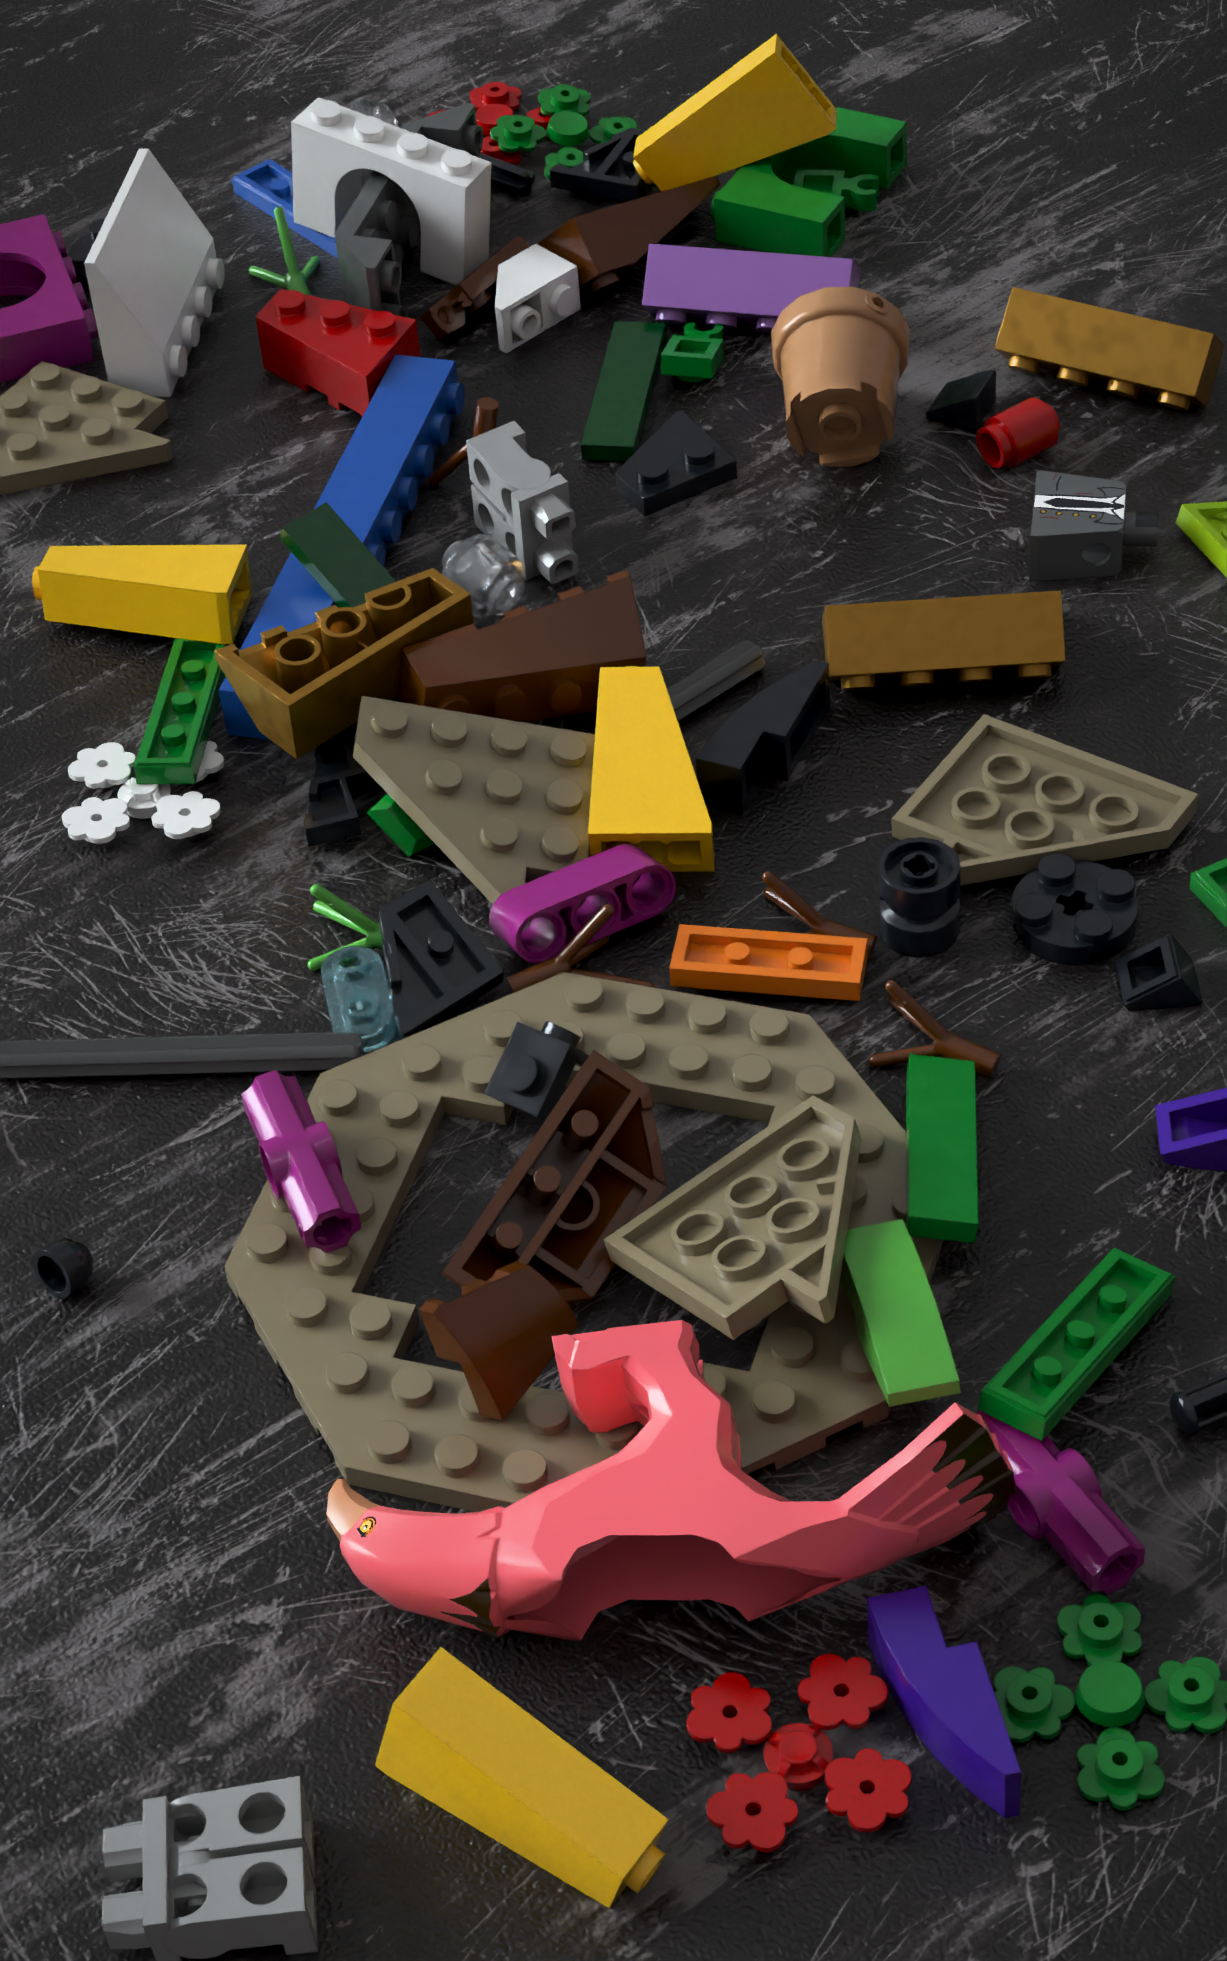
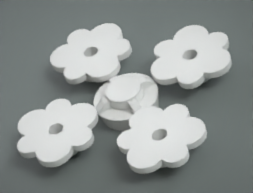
[62,741,224,844]

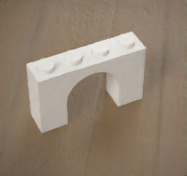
[291,97,491,285]

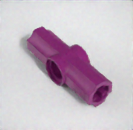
[241,1070,362,1253]
[976,1410,1145,1595]

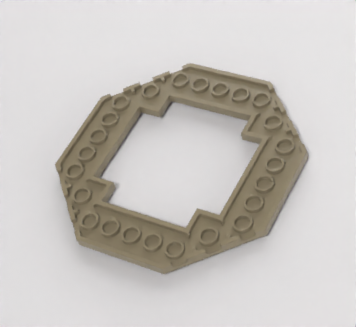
[224,972,944,1512]

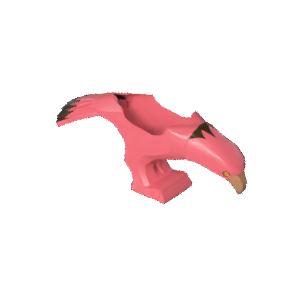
[326,1320,1015,1641]

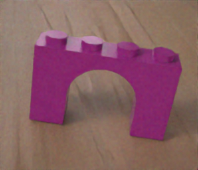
[0,214,99,383]

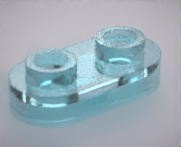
[321,946,396,1052]

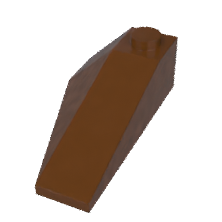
[537,176,721,294]

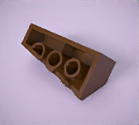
[398,570,647,722]

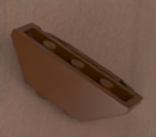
[441,1050,666,1304]

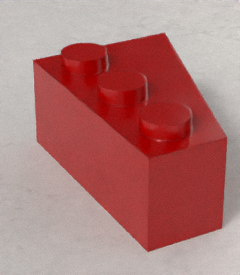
[255,289,421,418]

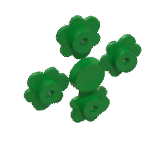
[490,84,641,180]
[994,1594,1227,1811]

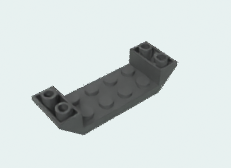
[334,104,483,317]

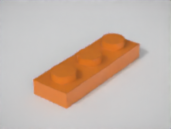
[669,924,868,1001]

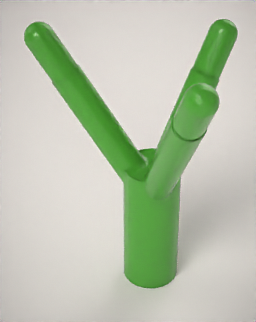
[249,206,320,295]
[307,884,383,971]

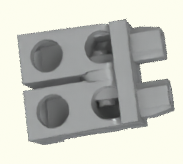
[466,421,579,584]
[102,1776,318,1961]

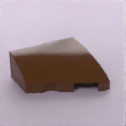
[419,1262,579,1421]

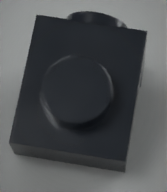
[484,1021,589,1121]

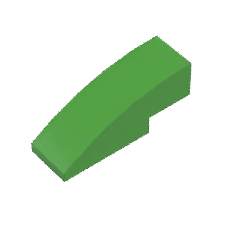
[840,1219,961,1407]

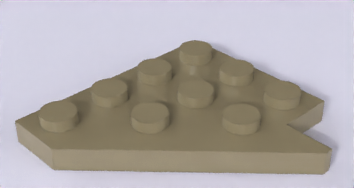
[0,361,174,495]
[353,696,595,904]
[892,714,1198,886]
[603,1095,861,1340]

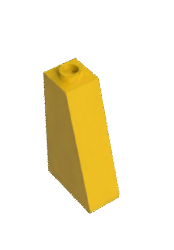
[633,34,837,192]
[32,544,252,644]
[588,666,715,872]
[375,1647,669,1908]

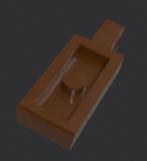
[419,236,529,341]

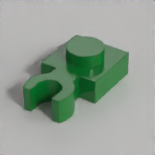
[793,169,879,212]
[661,322,724,382]

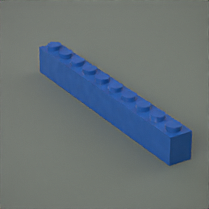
[219,355,465,740]

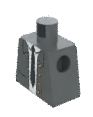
[1029,470,1159,581]

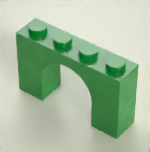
[710,106,907,257]

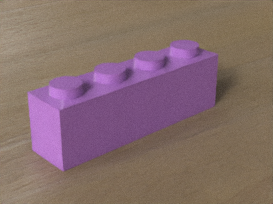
[642,243,860,333]

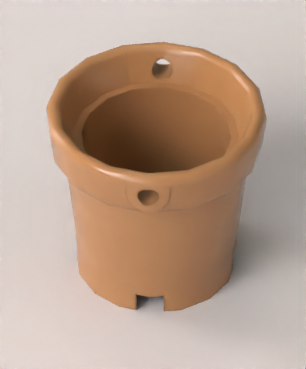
[771,287,910,467]

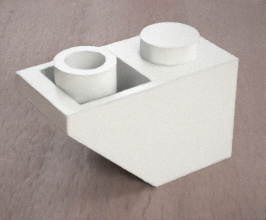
[495,244,581,353]

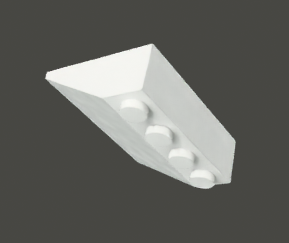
[84,148,225,397]

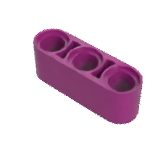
[489,844,676,964]

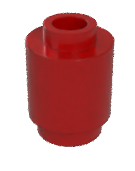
[976,397,1060,468]

